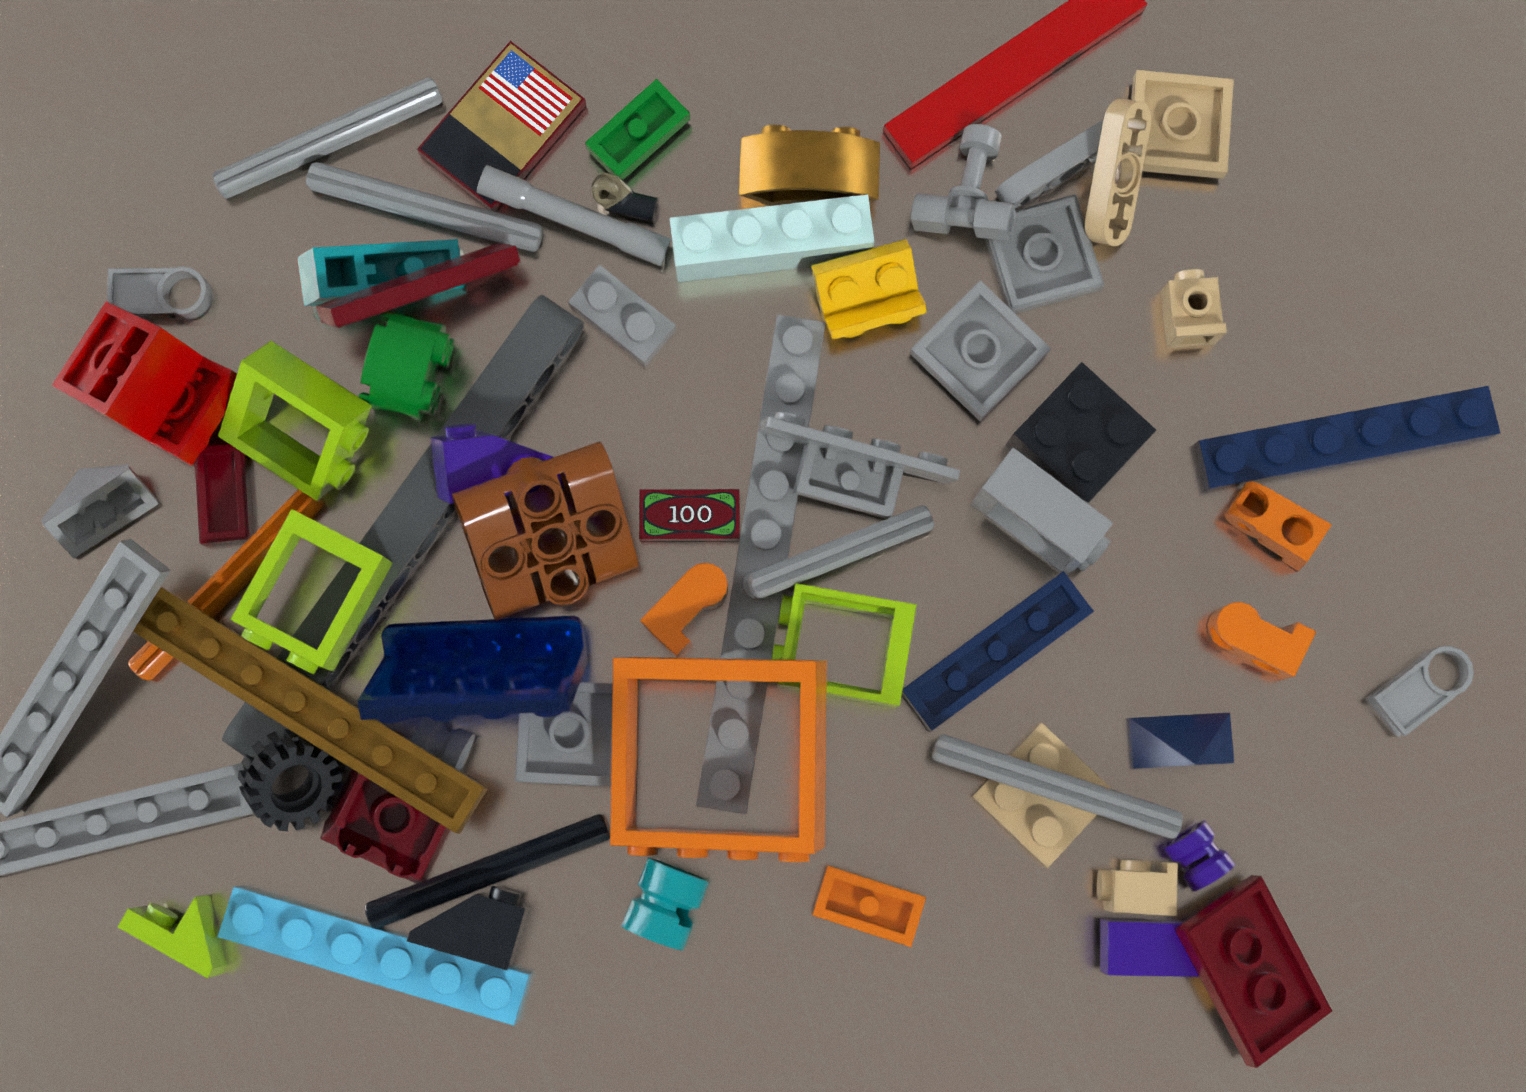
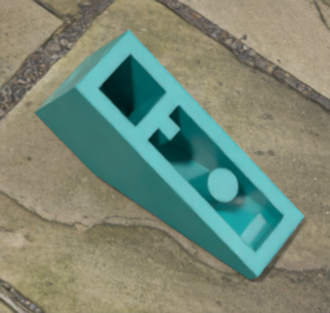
[297,239,464,306]

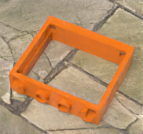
[610,657,827,862]

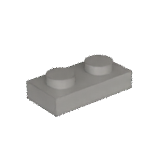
[568,265,676,367]

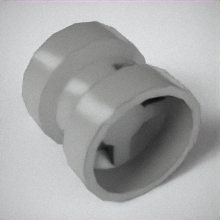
[411,713,475,771]

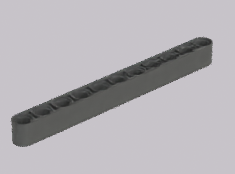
[222,294,585,757]

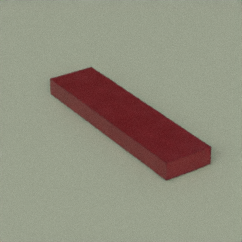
[316,243,521,328]

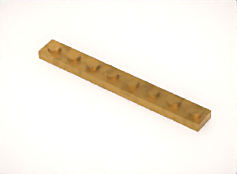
[133,586,488,834]

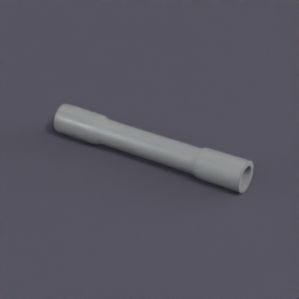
[476,165,671,266]

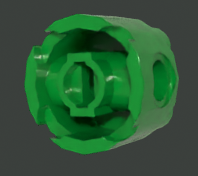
[359,310,455,421]

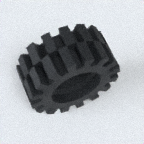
[238,729,342,831]

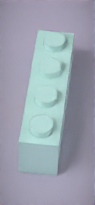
[670,194,875,282]

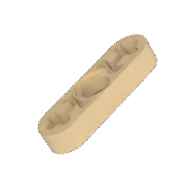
[1085,98,1152,246]

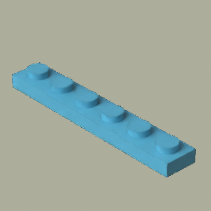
[217,886,531,1026]

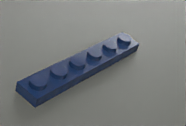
[1194,386,1500,492]

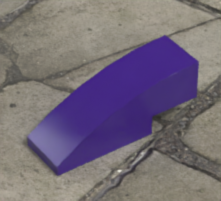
[1100,919,1199,977]

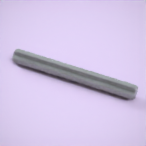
[212,77,442,198]
[306,162,543,252]
[932,734,1183,839]

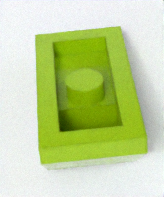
[117,895,227,978]

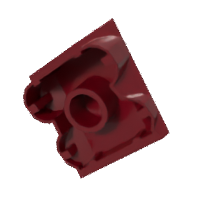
[320,769,446,884]

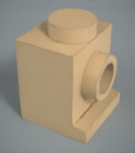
[1160,269,1227,348]
[1097,860,1178,916]

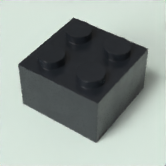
[1006,362,1156,503]

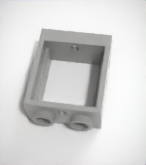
[971,448,1113,575]

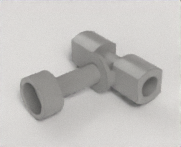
[911,124,1016,241]

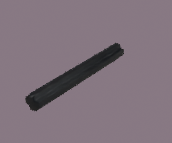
[365,814,610,929]

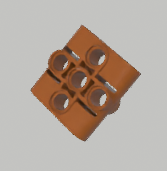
[452,441,639,621]

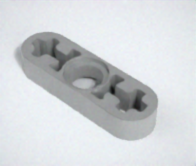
[995,120,1103,210]

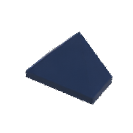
[1128,712,1234,769]

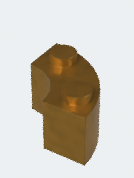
[739,125,880,206]

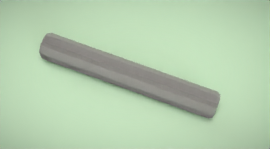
[747,505,934,599]

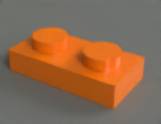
[812,865,926,947]

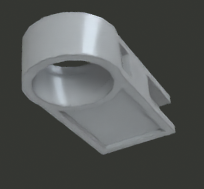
[107,266,213,321]
[1367,646,1474,737]

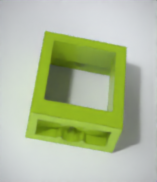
[218,341,372,501]
[230,509,393,674]
[772,583,917,708]

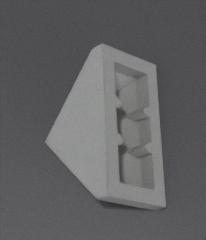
[41,464,159,559]

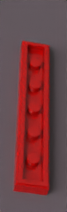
[883,0,1147,168]

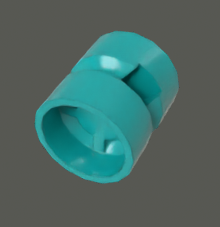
[621,857,710,951]

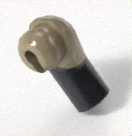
[591,173,659,222]

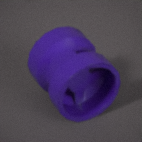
[1163,820,1235,892]

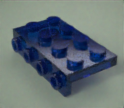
[357,616,588,723]

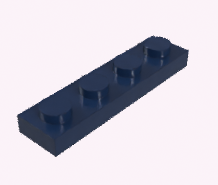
[902,571,1094,732]

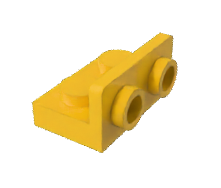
[811,239,927,339]

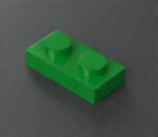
[585,78,690,180]

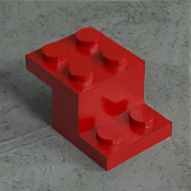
[51,301,237,466]

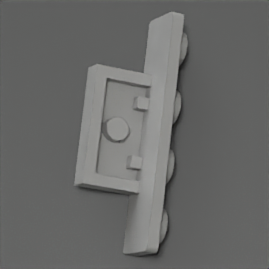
[758,412,960,519]

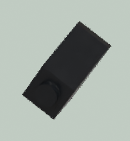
[407,886,531,970]

